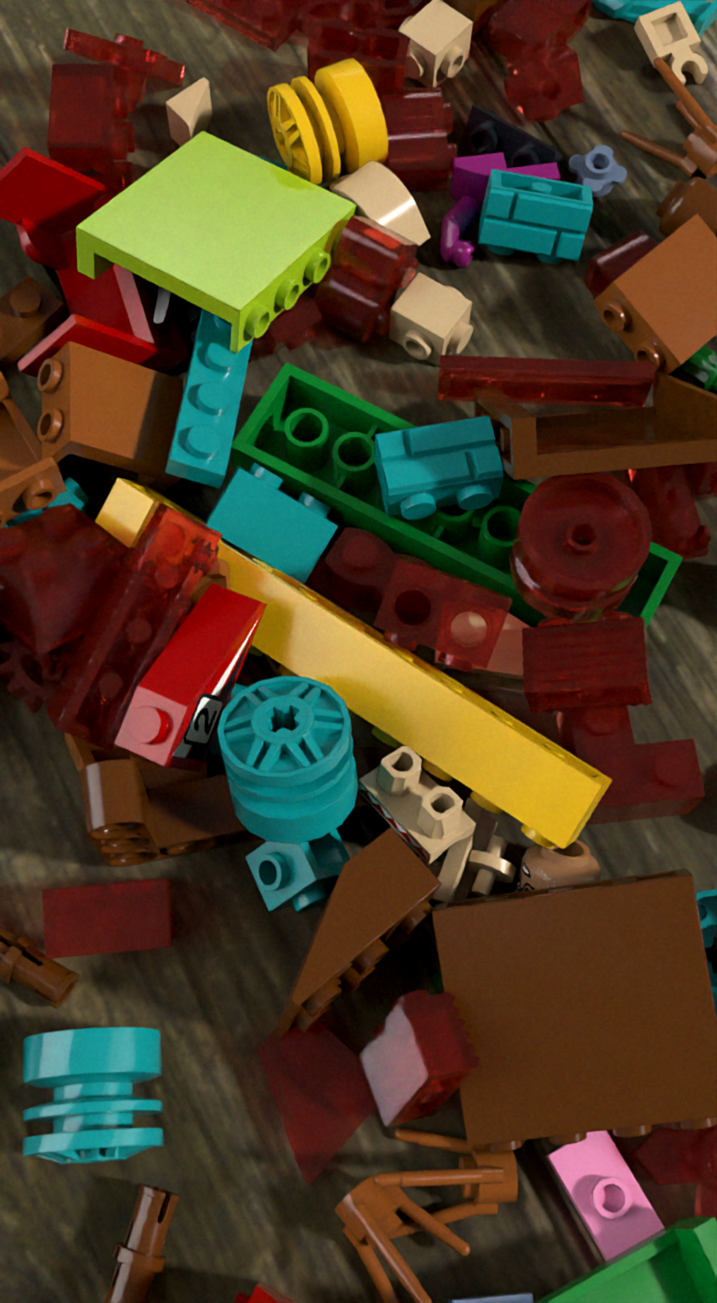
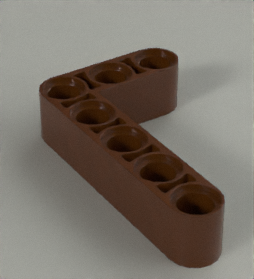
[78,747,383,867]

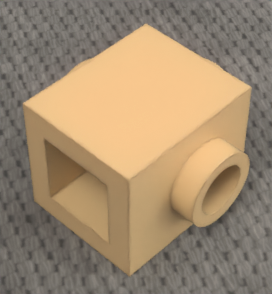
[397,0,473,91]
[389,272,473,368]

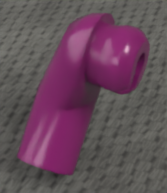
[440,196,480,268]

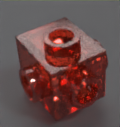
[504,41,585,122]

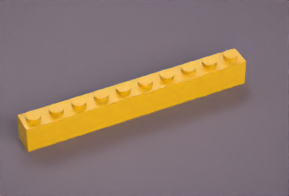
[87,478,612,849]

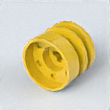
[267,58,388,186]

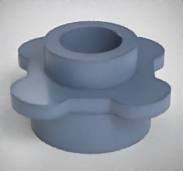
[568,145,627,197]

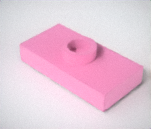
[545,1130,665,1261]

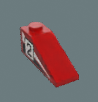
[114,583,267,772]

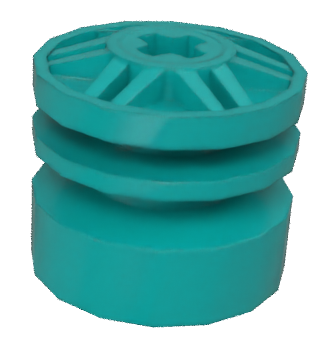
[217,676,358,844]
[23,1027,164,1164]

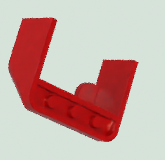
[0,147,188,378]

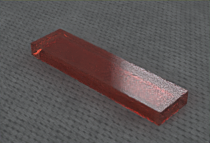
[437,355,655,407]

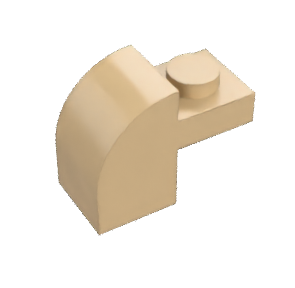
[329,161,430,265]

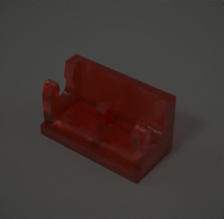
[628,464,711,560]
[42,878,175,959]

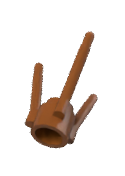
[620,57,717,178]
[374,1128,518,1239]
[334,1175,470,1303]

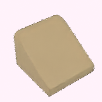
[166,77,213,147]

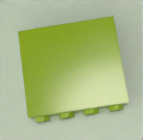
[76,131,358,354]

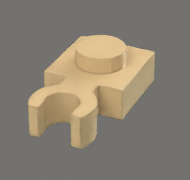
[634,1,708,85]

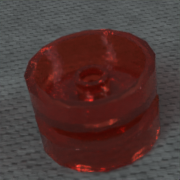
[509,472,653,623]

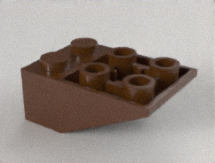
[275,827,442,1039]

